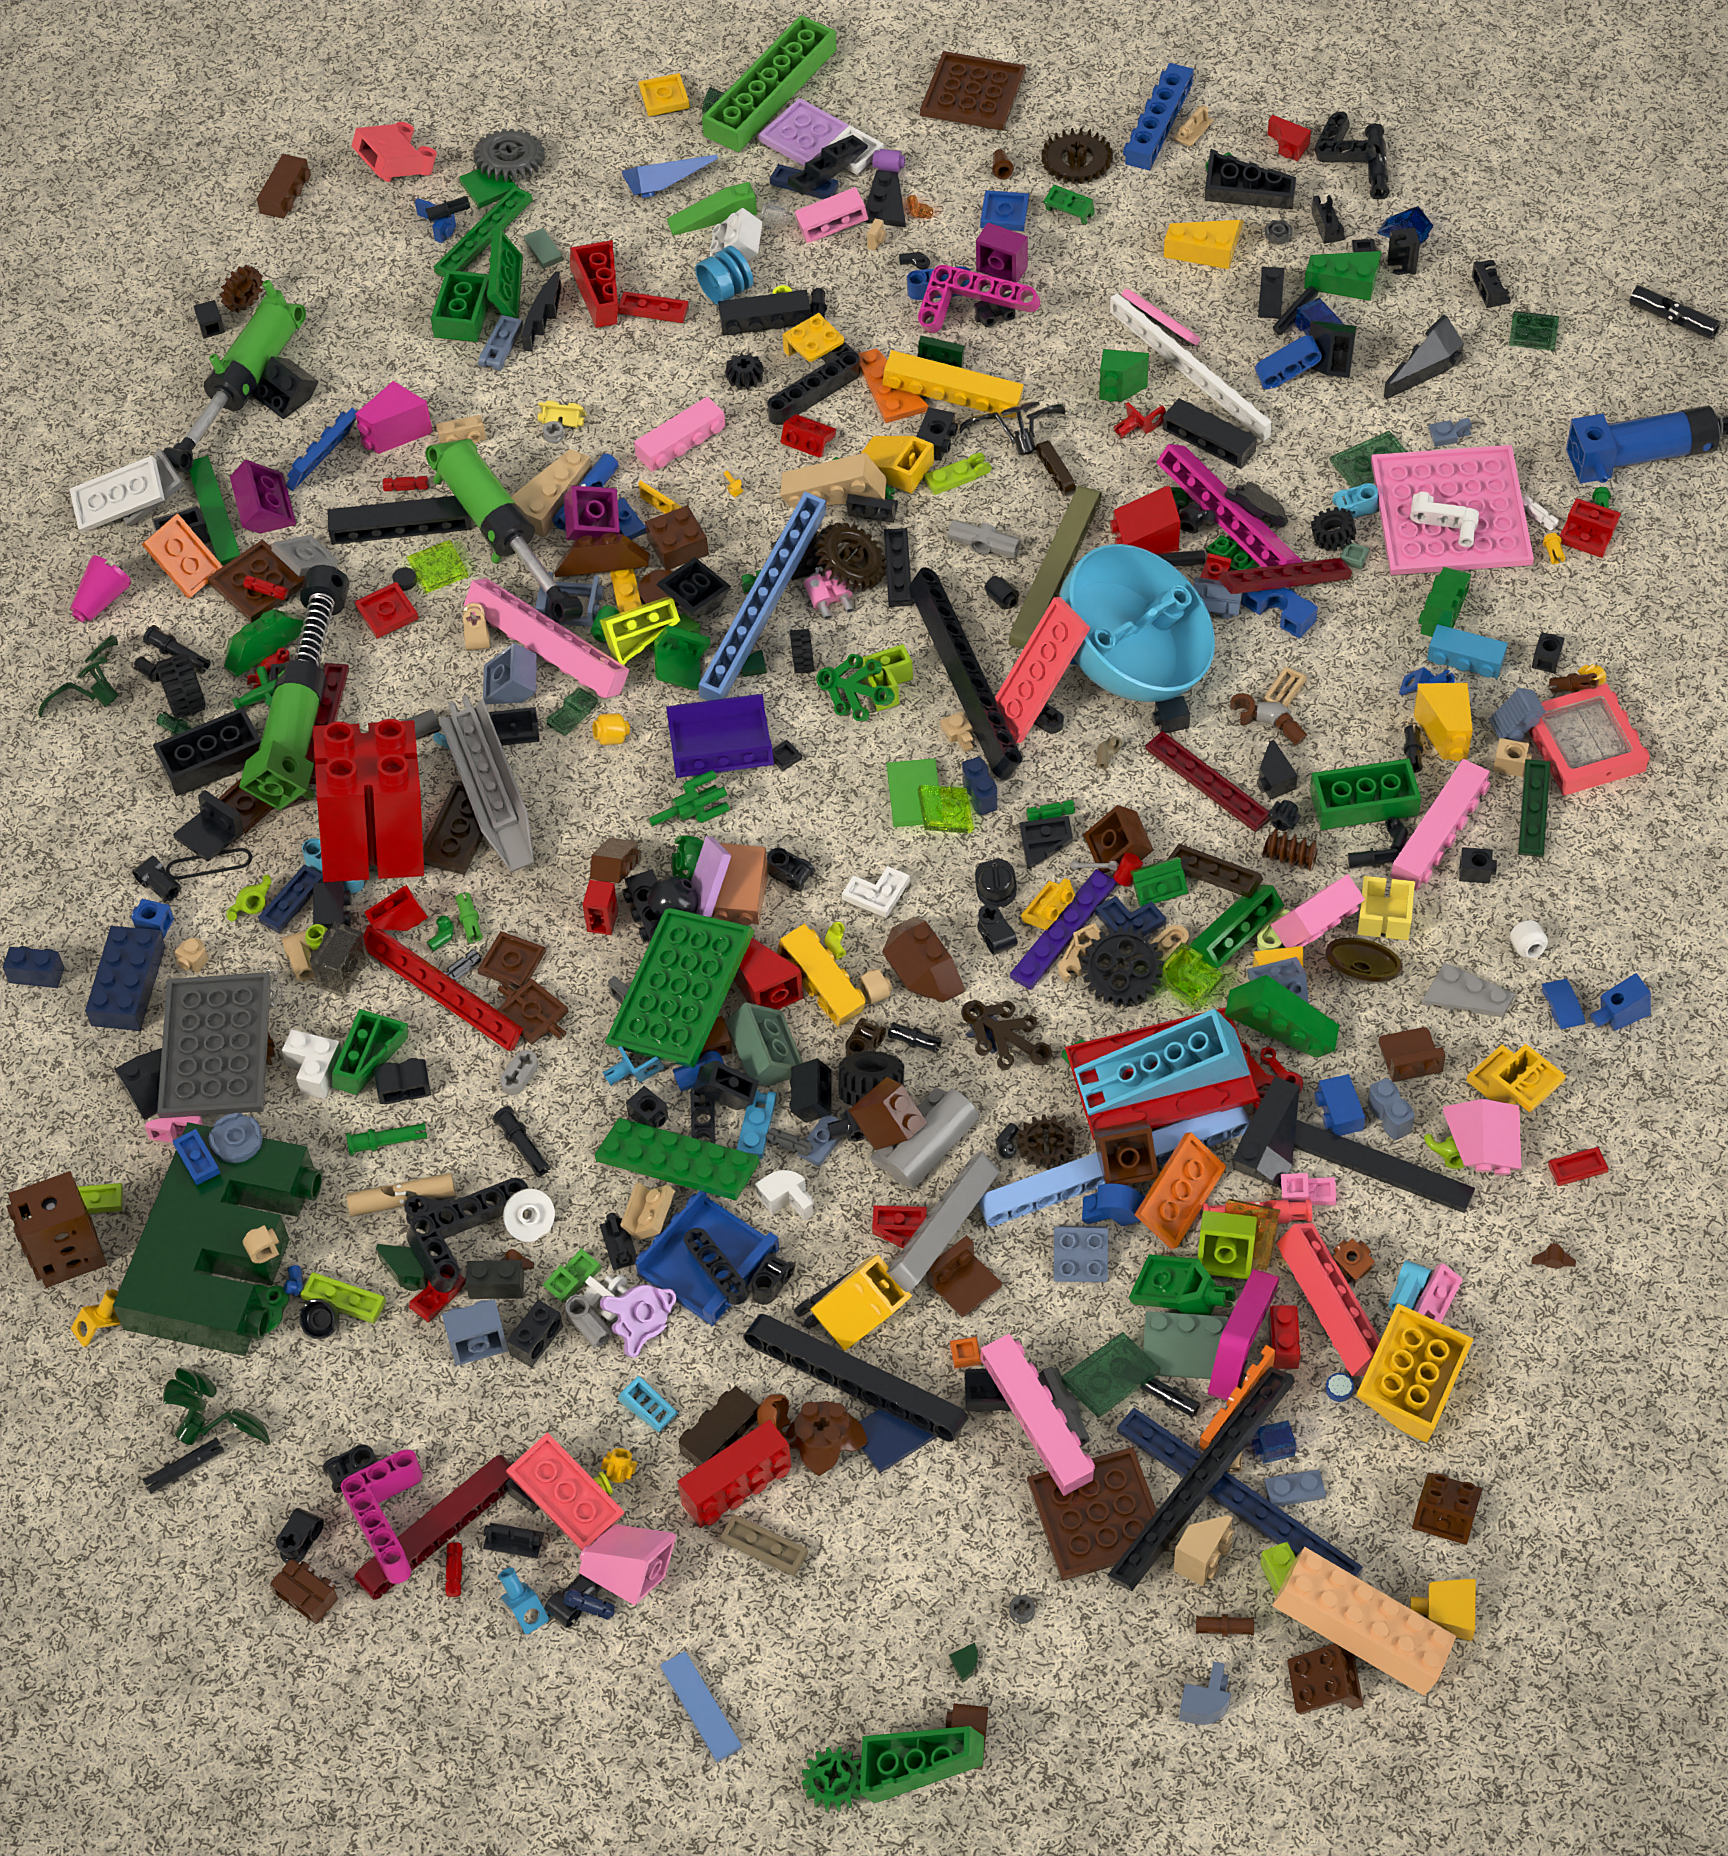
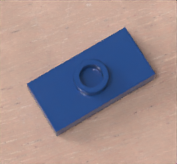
[618,497,646,540]

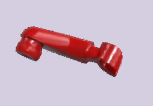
[247,648,290,689]

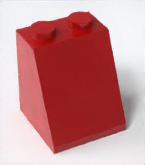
[1110,486,1180,554]
[734,938,804,1010]

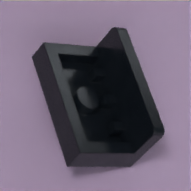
[846,494,898,523]
[964,1368,1011,1412]

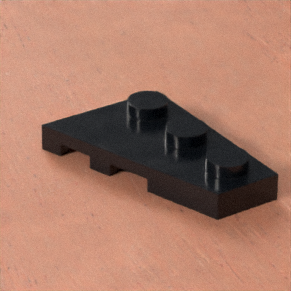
[863,170,906,228]

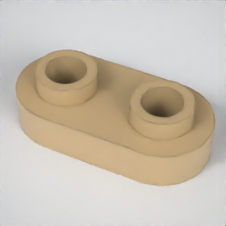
[1150,925,1189,965]

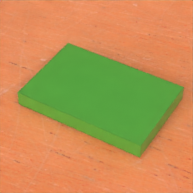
[886,758,943,828]

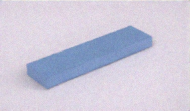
[660,1651,742,1763]

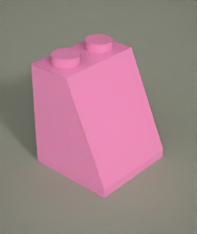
[1443,1099,1521,1176]
[579,1524,677,1606]

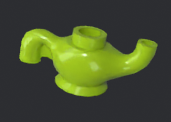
[226,874,272,921]
[1424,1134,1465,1169]

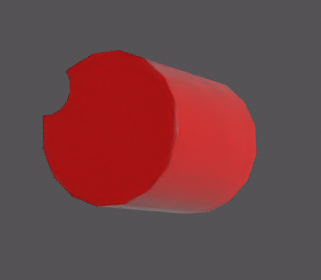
[1113,853,1143,887]

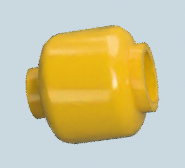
[592,713,630,745]

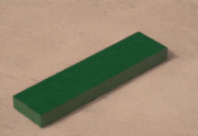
[1518,759,1551,857]

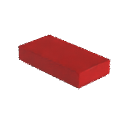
[1548,1147,1609,1186]

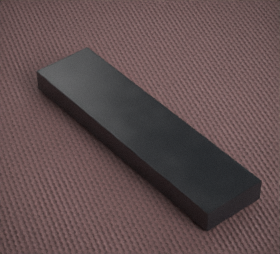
[884,528,912,607]

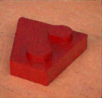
[872,1205,927,1248]

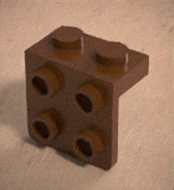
[1378,1027,1446,1082]

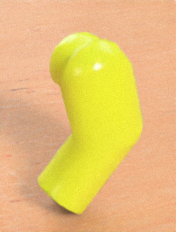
[824,922,846,959]

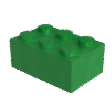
[430,270,490,342]

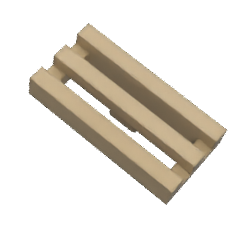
[1262,666,1307,708]

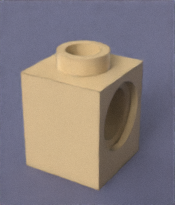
[1493,738,1532,777]

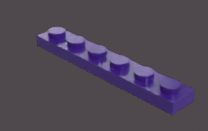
[1010,869,1117,990]

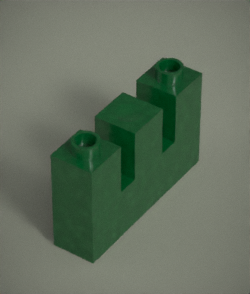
[113,1122,322,1356]

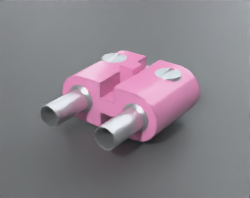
[803,567,854,620]

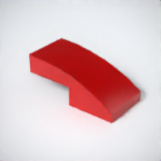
[409,1273,466,1323]

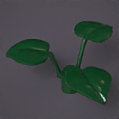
[38,635,119,717]
[163,1367,270,1446]

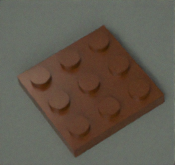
[207,539,305,623]

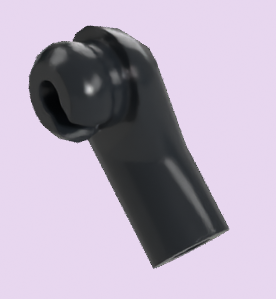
[899,252,930,270]

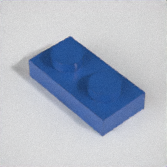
[172,1129,220,1186]

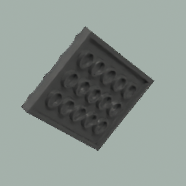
[157,972,271,1118]

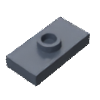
[797,1115,842,1168]

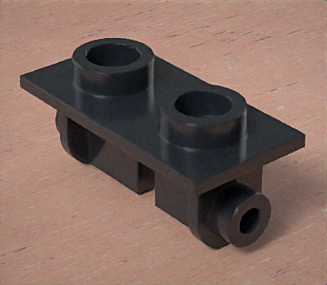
[599,1213,637,1271]
[483,1522,544,1559]

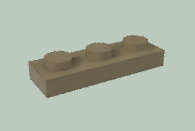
[720,1514,808,1577]

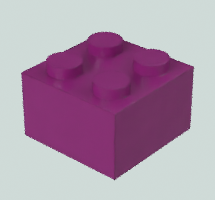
[976,223,1028,283]
[564,485,620,541]

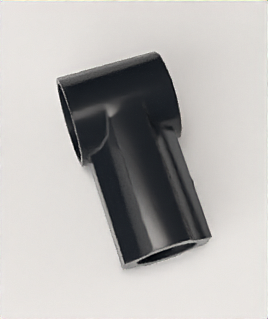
[132,855,181,902]
[544,1574,602,1628]

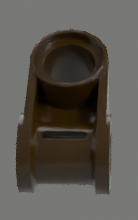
[845,1018,886,1057]

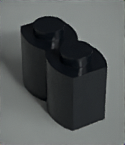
[374,1058,431,1104]

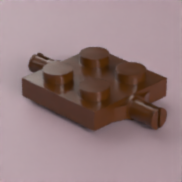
[497,979,569,1045]

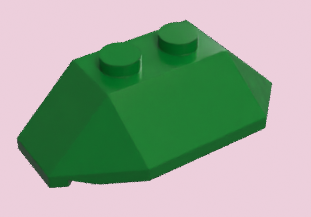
[224,609,307,677]

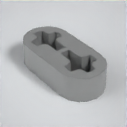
[500,1050,538,1095]

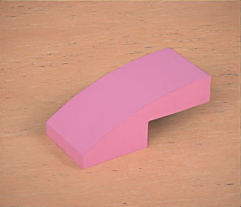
[145,1116,204,1143]
[1281,1173,1336,1205]

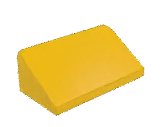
[638,480,682,514]

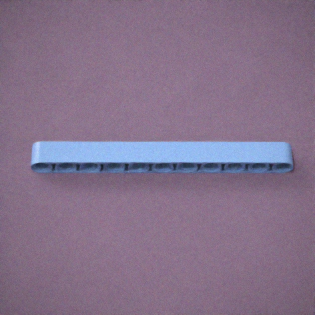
[977,1106,1251,1227]

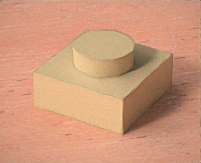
[867,218,886,251]

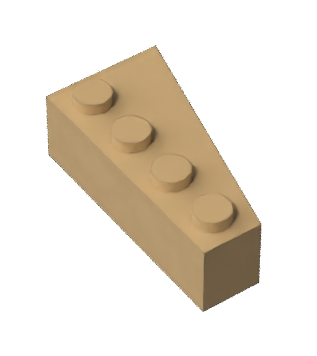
[511,449,592,538]
[780,453,886,507]

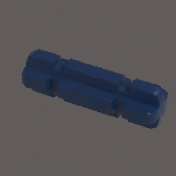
[564,1589,615,1620]

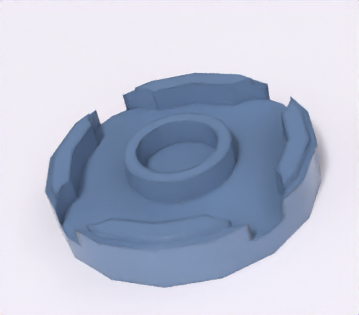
[208,1113,263,1163]

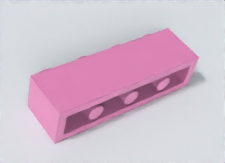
[634,396,726,472]

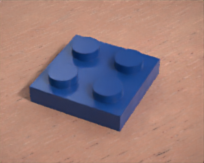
[980,190,1029,231]

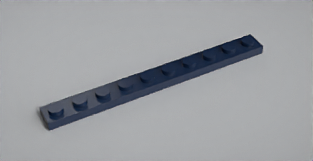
[1117,1407,1363,1578]

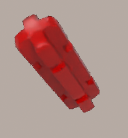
[382,476,429,492]
[243,575,289,600]
[445,1542,463,1597]

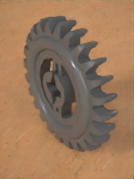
[473,129,545,182]

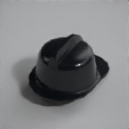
[975,858,1017,907]

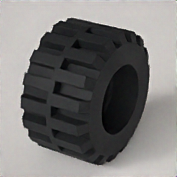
[156,653,206,719]
[838,1051,904,1107]

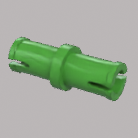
[455,892,483,943]

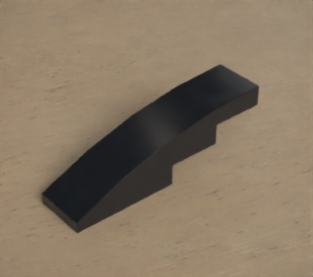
[787,135,868,195]
[521,271,562,352]

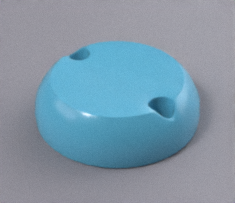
[1059,544,1215,702]

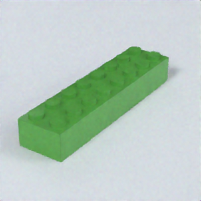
[702,15,837,153]

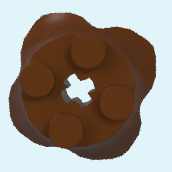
[784,1401,868,1476]

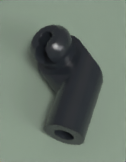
[1385,816,1408,853]
[995,1123,1019,1159]

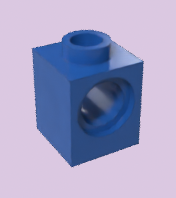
[131,898,174,939]

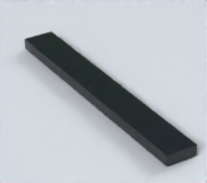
[1294,1120,1475,1213]

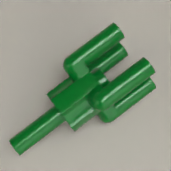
[648,770,730,827]

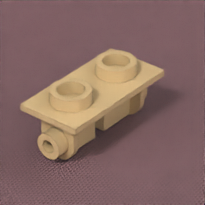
[1173,105,1214,147]

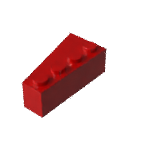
[570,240,618,328]

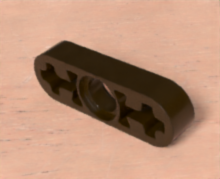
[1036,440,1076,496]

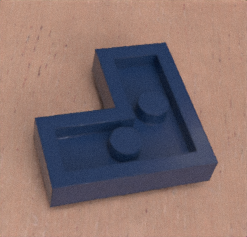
[1095,896,1166,948]

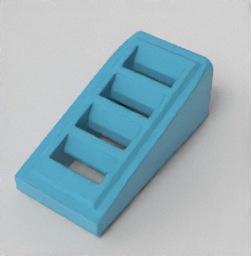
[618,1375,678,1433]

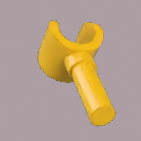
[724,470,743,497]

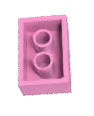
[1271,874,1365,948]

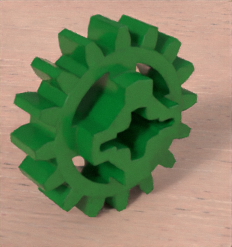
[802,1747,861,1812]

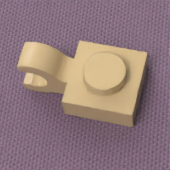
[940,711,974,752]

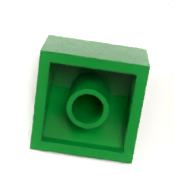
[1099,349,1149,402]

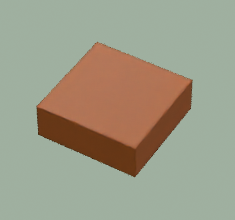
[950,1337,981,1369]

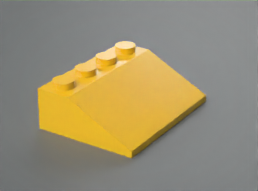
[1356,1303,1474,1443]

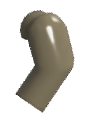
[1097,736,1122,769]

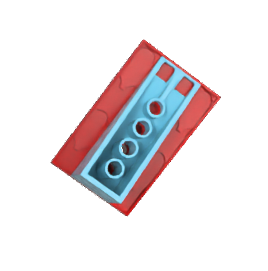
[1065,1007,1261,1140]

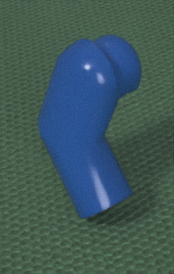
[283,1265,303,1296]

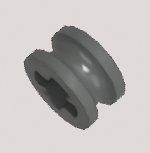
[1009,1595,1035,1624]

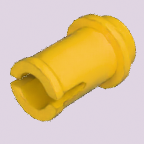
[1542,533,1566,564]

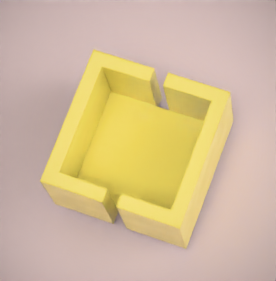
[1357,876,1415,940]

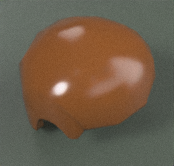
[757,1393,791,1437]

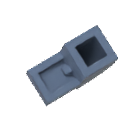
[1179,1661,1231,1725]

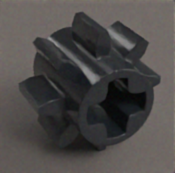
[1268,800,1301,831]

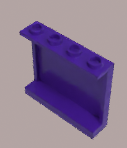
[666,693,774,778]

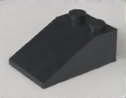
[656,557,731,615]

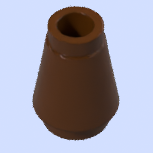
[992,149,1014,180]

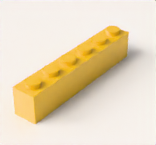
[882,350,1024,419]

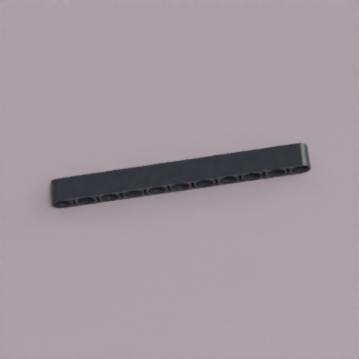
[909,567,1022,780]

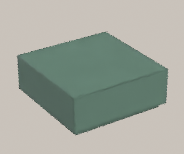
[1340,543,1370,570]

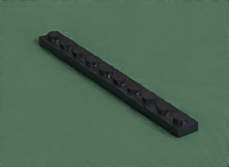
[1107,1367,1296,1591]

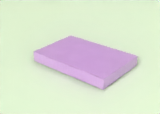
[691,836,731,917]

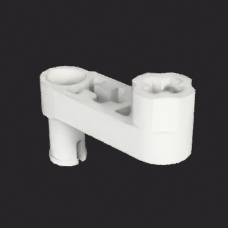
[1410,492,1479,547]

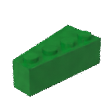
[1224,975,1340,1058]

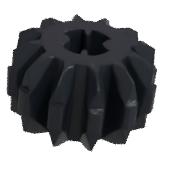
[725,352,764,391]

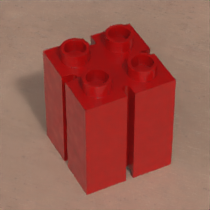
[313,719,424,883]

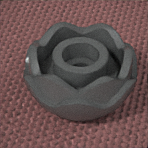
[1265,220,1292,245]

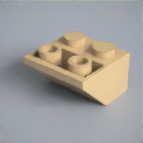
[1173,1515,1234,1586]

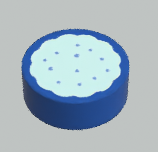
[1326,1373,1354,1402]

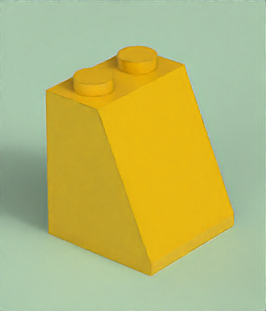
[1413,683,1473,761]

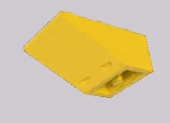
[861,436,934,494]
[810,1254,912,1351]

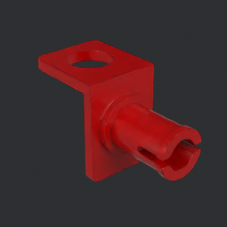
[1113,402,1166,439]

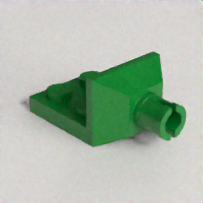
[1128,1254,1235,1316]

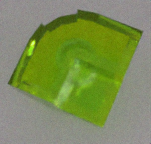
[1162,942,1223,1011]

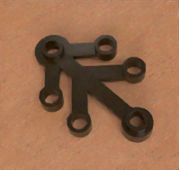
[961,1000,1052,1070]

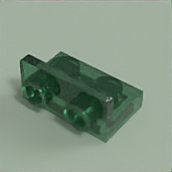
[1509,311,1559,351]

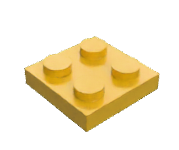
[638,73,690,117]

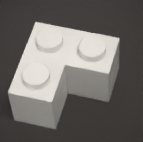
[282,1029,342,1099]

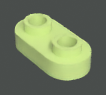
[1257,909,1290,951]

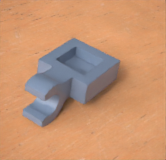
[1428,418,1472,447]

